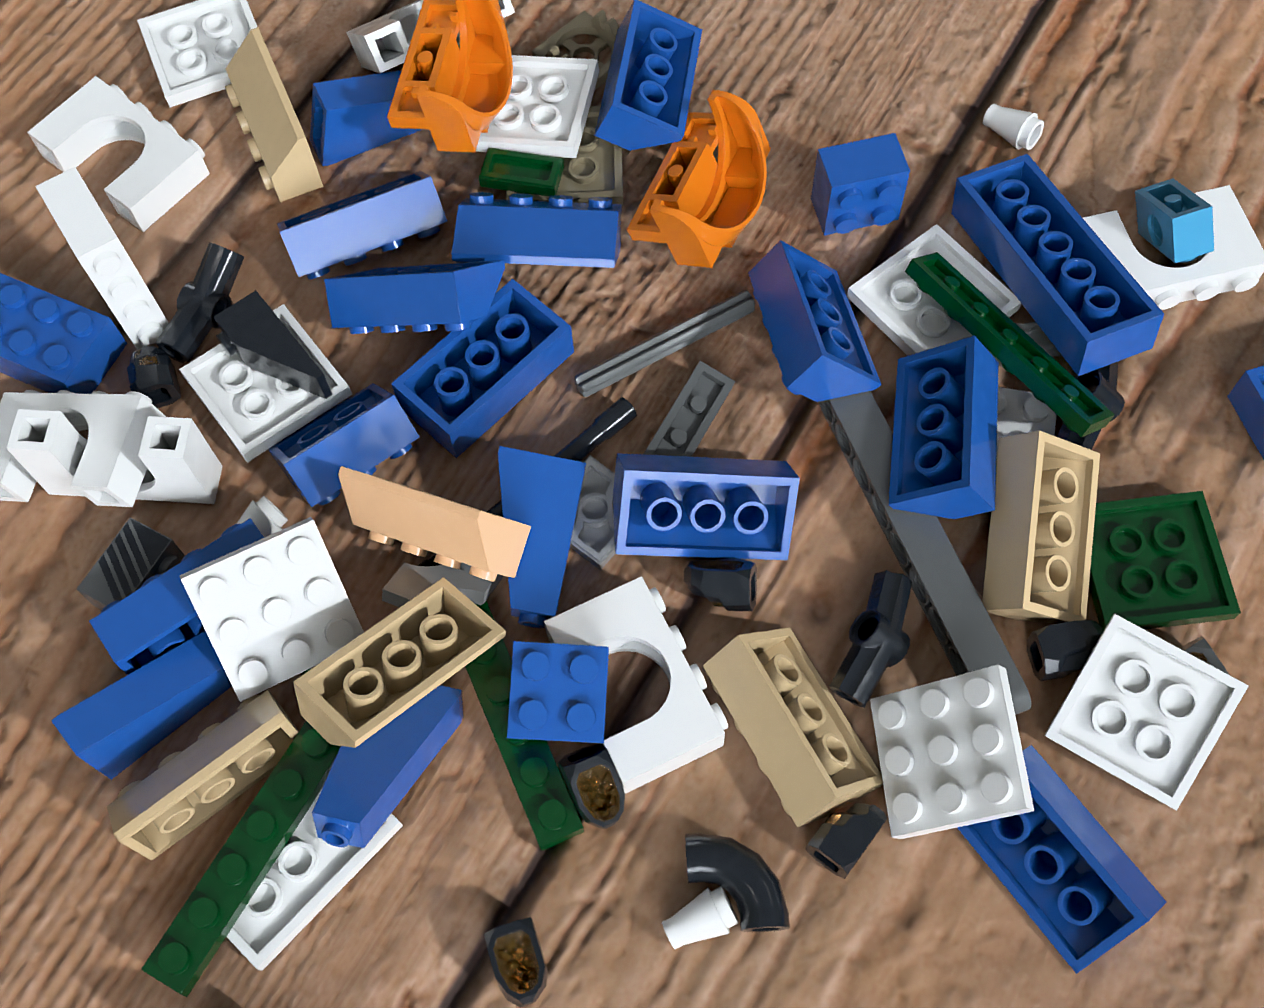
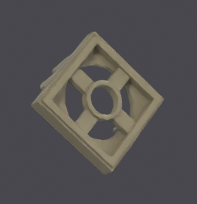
[532,10,619,91]

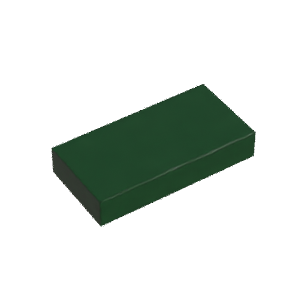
[479,147,564,197]

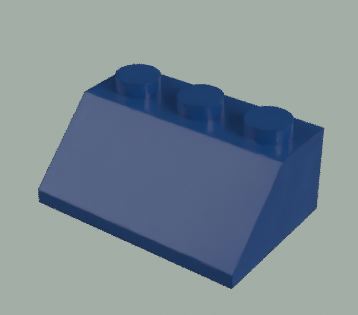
[268,383,419,507]

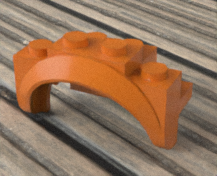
[387,0,513,153]
[626,90,771,268]

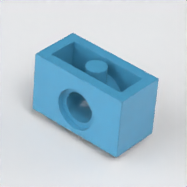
[1135,178,1214,263]

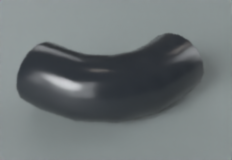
[685,833,790,932]

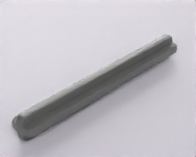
[574,290,755,397]

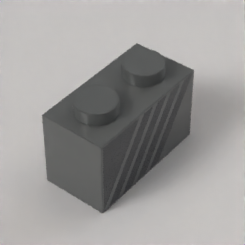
[76,518,185,610]

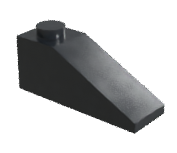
[214,290,333,399]

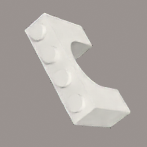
[346,0,515,73]
[28,76,210,232]
[35,167,169,349]
[1083,185,1264,310]
[0,390,166,507]
[6,409,223,504]
[544,576,728,794]

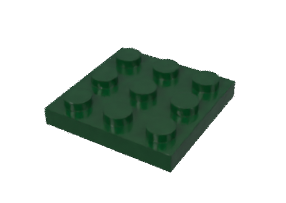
[1089,491,1241,630]

